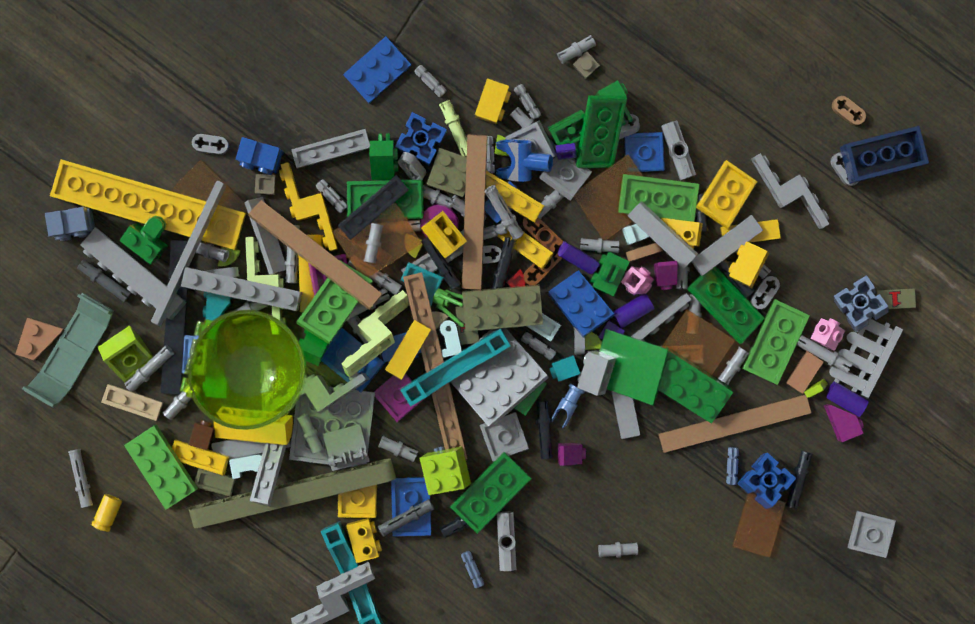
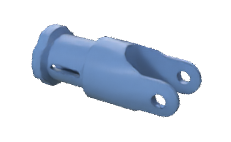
[551,383,585,428]

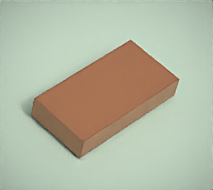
[786,351,823,394]

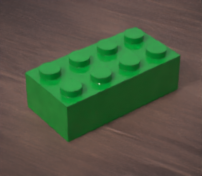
[658,347,733,424]

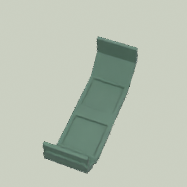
[22,292,114,408]

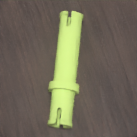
[439,100,467,157]

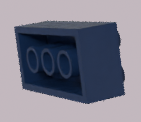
[840,126,929,184]

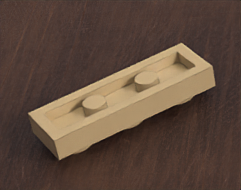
[101,384,164,421]

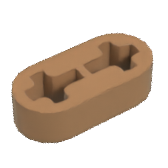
[832,96,866,126]
[626,243,663,261]

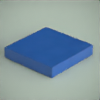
[624,132,665,173]

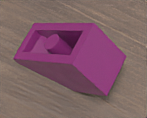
[654,261,678,290]
[824,404,864,442]
[558,443,586,466]

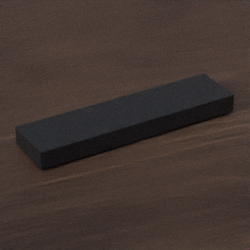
[338,175,409,240]

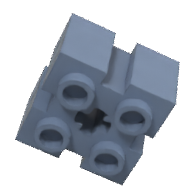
[45,207,95,241]
[834,275,889,333]

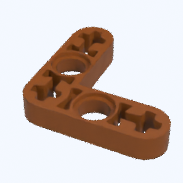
[523,217,563,285]

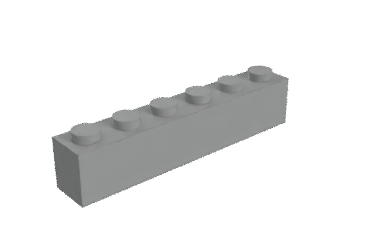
[80,227,187,320]
[181,267,302,311]

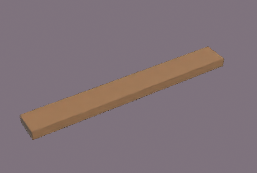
[462,134,488,290]
[248,200,382,310]
[658,395,811,453]

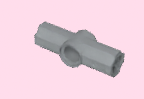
[661,121,696,180]
[497,511,517,571]

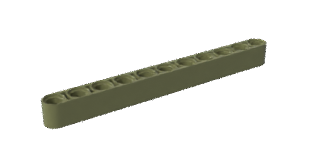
[189,459,396,528]

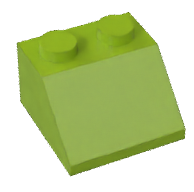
[98,326,154,383]

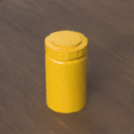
[92,494,122,532]

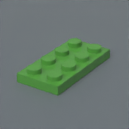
[618,174,699,222]
[297,260,373,344]
[742,299,810,385]
[124,424,198,510]

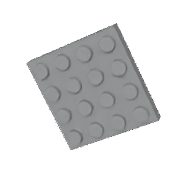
[450,328,549,428]
[289,383,375,467]

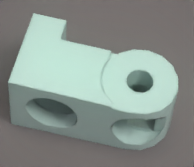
[622,224,650,245]
[440,320,461,357]
[229,454,262,479]

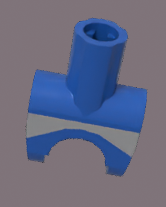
[496,139,553,182]

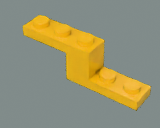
[279,163,338,252]

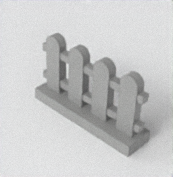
[829,317,903,399]

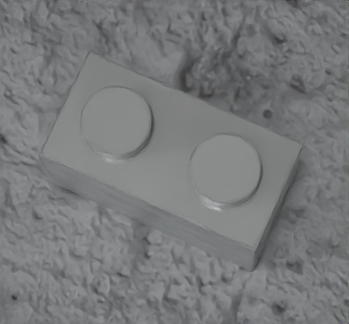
[577,350,616,396]

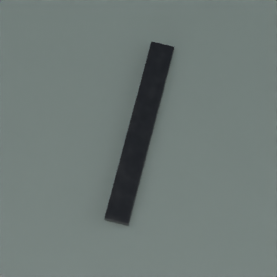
[161,240,190,395]

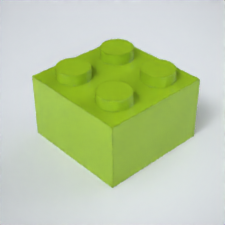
[420,447,471,495]

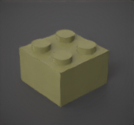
[427,148,467,199]

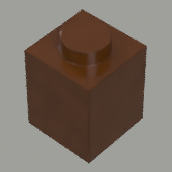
[188,420,215,450]

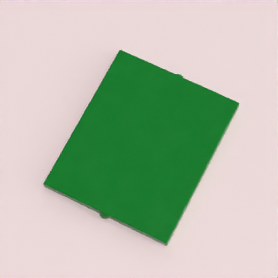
[600,329,669,405]

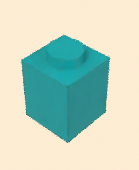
[549,355,580,382]

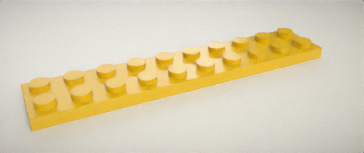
[50,159,246,250]

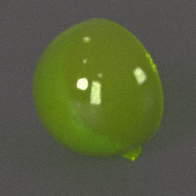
[180,310,307,430]

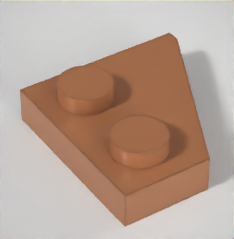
[16,318,64,360]

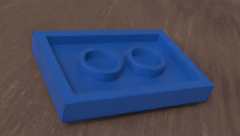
[343,36,412,104]
[548,270,614,338]
[321,327,385,393]
[391,477,431,536]

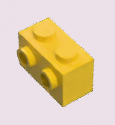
[475,78,511,124]
[421,211,467,258]
[661,218,703,249]
[728,241,769,288]
[346,518,382,563]

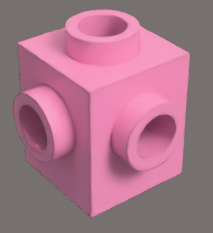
[621,267,654,295]
[811,318,845,351]

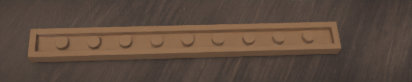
[403,272,467,460]

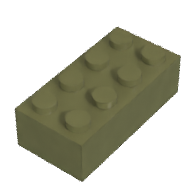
[462,285,543,331]

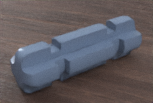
[726,447,739,485]
[461,551,484,588]

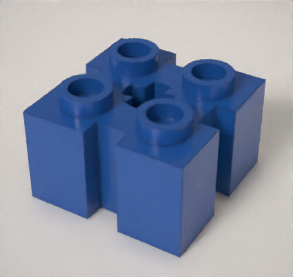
[395,112,447,166]
[235,137,284,175]
[737,453,796,509]

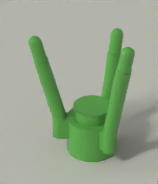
[433,288,464,327]

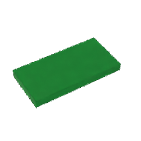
[576,95,627,168]
[347,180,424,220]
[687,266,765,344]
[450,452,531,534]

